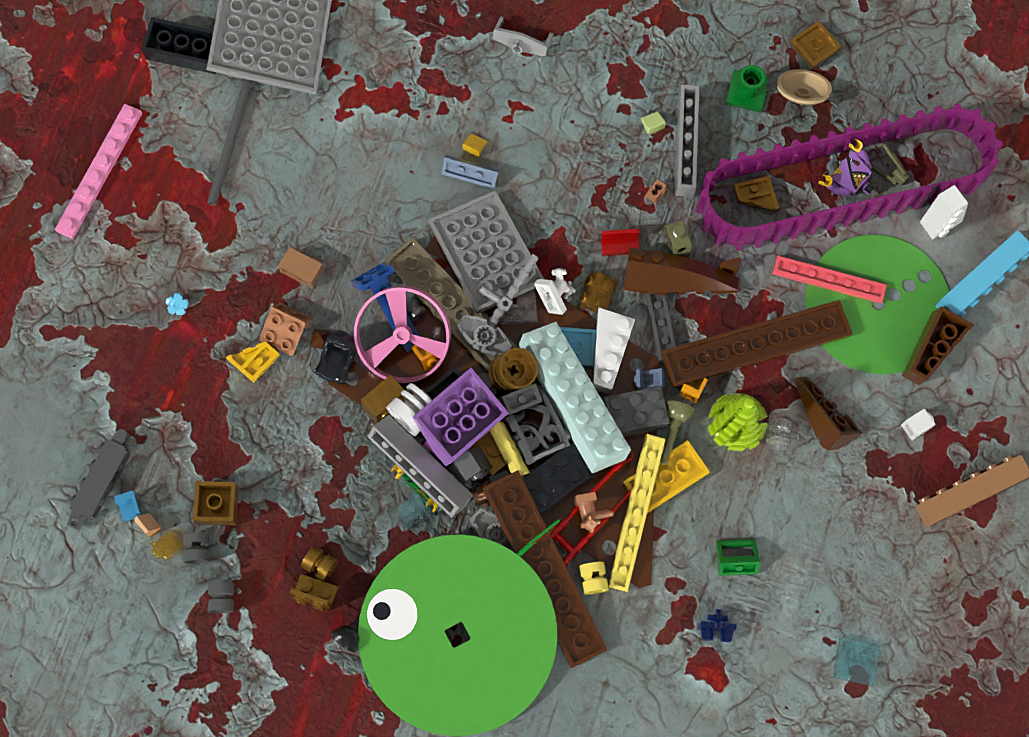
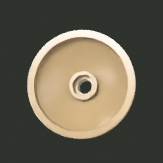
[777,69,832,105]

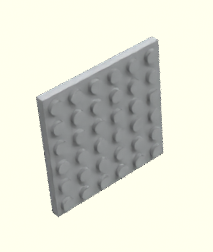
[206,0,332,95]

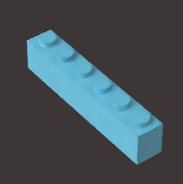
[935,230,1029,317]

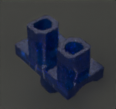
[698,609,737,643]

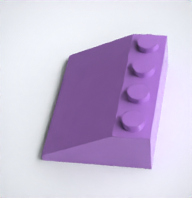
[412,368,509,466]

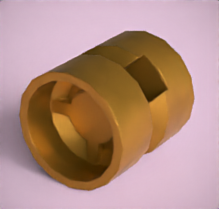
[301,545,338,582]

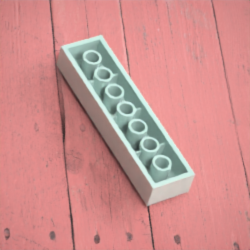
[519,322,631,474]

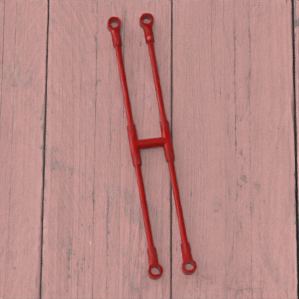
[550,451,634,566]

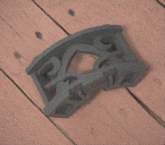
[496,381,571,465]

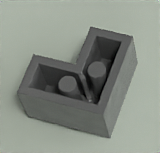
[446,448,493,489]

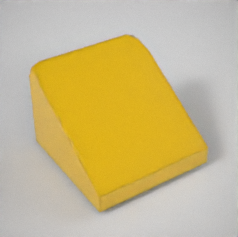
[463,133,487,157]

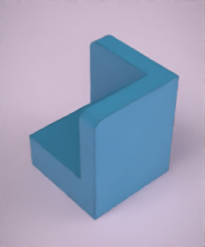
[114,490,143,522]

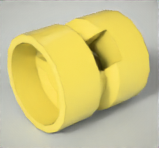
[579,562,609,595]

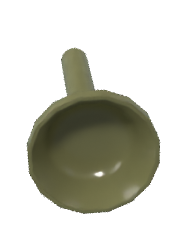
[660,401,695,465]

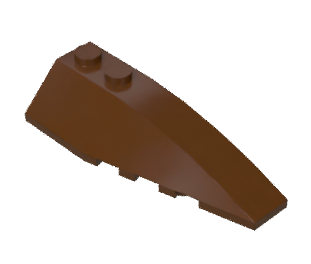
[624,248,739,295]

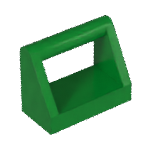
[716,539,760,576]

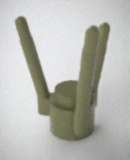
[871,143,911,186]

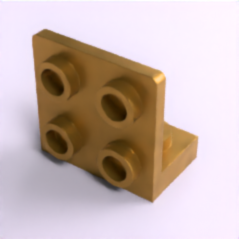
[289,574,339,612]

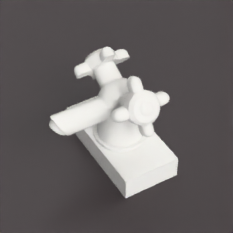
[534,268,576,314]

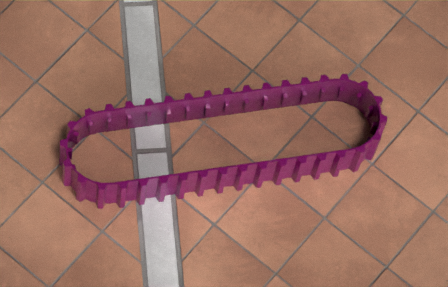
[696,104,1003,250]

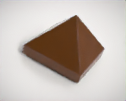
[310,328,331,349]

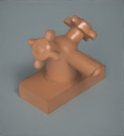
[574,492,614,533]

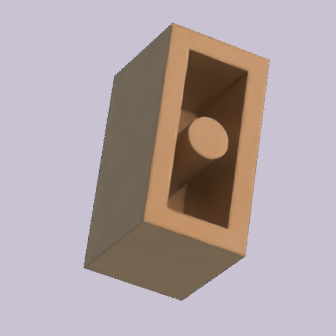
[278,247,324,289]

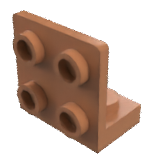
[259,302,313,356]

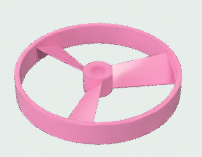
[354,286,451,383]

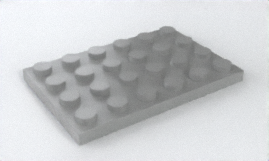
[428,190,544,314]

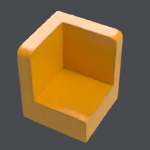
[679,378,708,403]

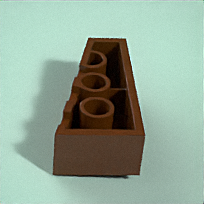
[902,306,974,385]

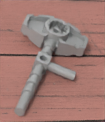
[456,254,539,356]
[469,508,513,551]

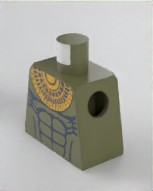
[660,220,691,258]

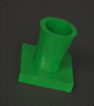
[725,65,769,113]

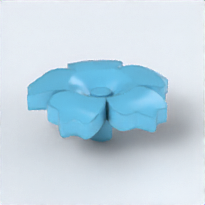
[165,293,189,315]

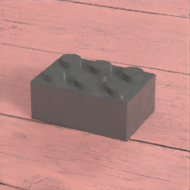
[603,386,670,437]

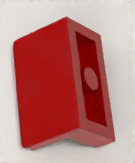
[600,229,640,256]

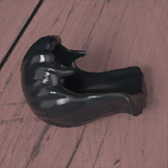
[313,330,357,384]

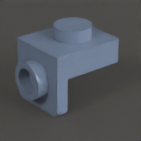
[634,368,665,390]

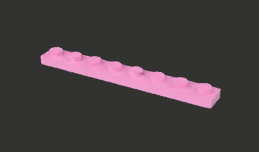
[55,104,142,239]

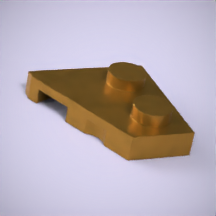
[733,176,779,211]

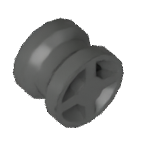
[406,298,426,322]

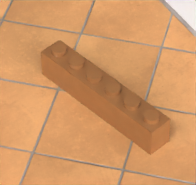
[915,455,1029,528]

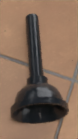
[330,613,361,653]

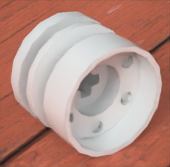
[386,383,432,436]

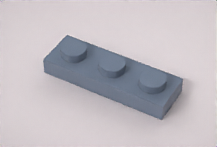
[441,155,499,189]

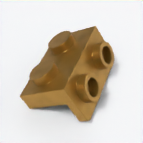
[578,272,616,314]

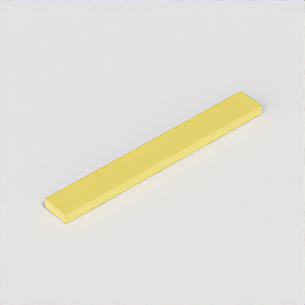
[608,434,665,592]

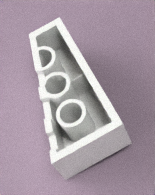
[920,185,968,239]
[592,308,635,395]

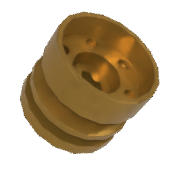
[489,348,538,393]

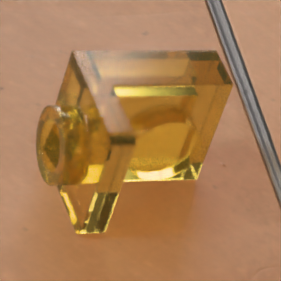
[150,530,184,561]

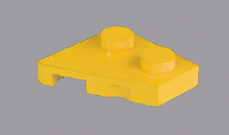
[226,342,280,383]

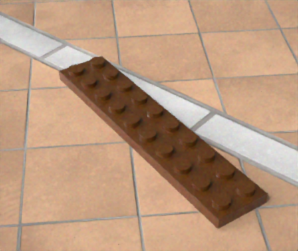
[661,300,853,388]
[482,470,607,668]

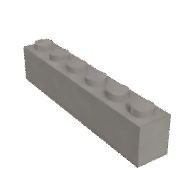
[675,85,699,197]
[368,415,473,518]

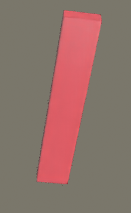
[772,255,887,304]

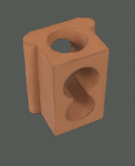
[645,179,667,204]

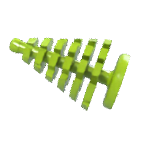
[707,393,768,451]

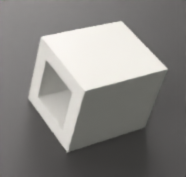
[901,409,936,441]

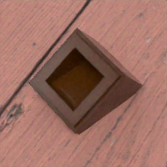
[718,257,741,276]

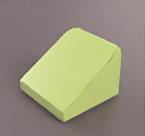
[641,112,666,135]

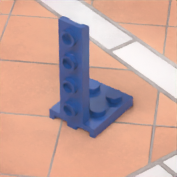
[351,262,419,352]

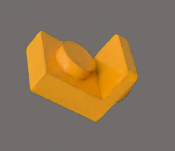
[412,337,443,372]

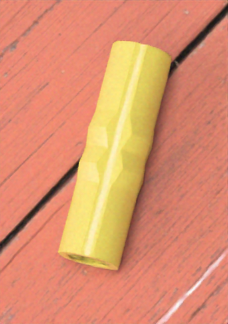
[489,422,530,478]

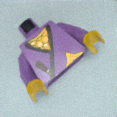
[819,138,875,196]

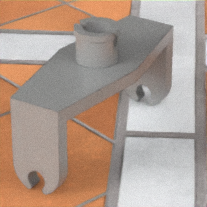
[493,16,554,57]

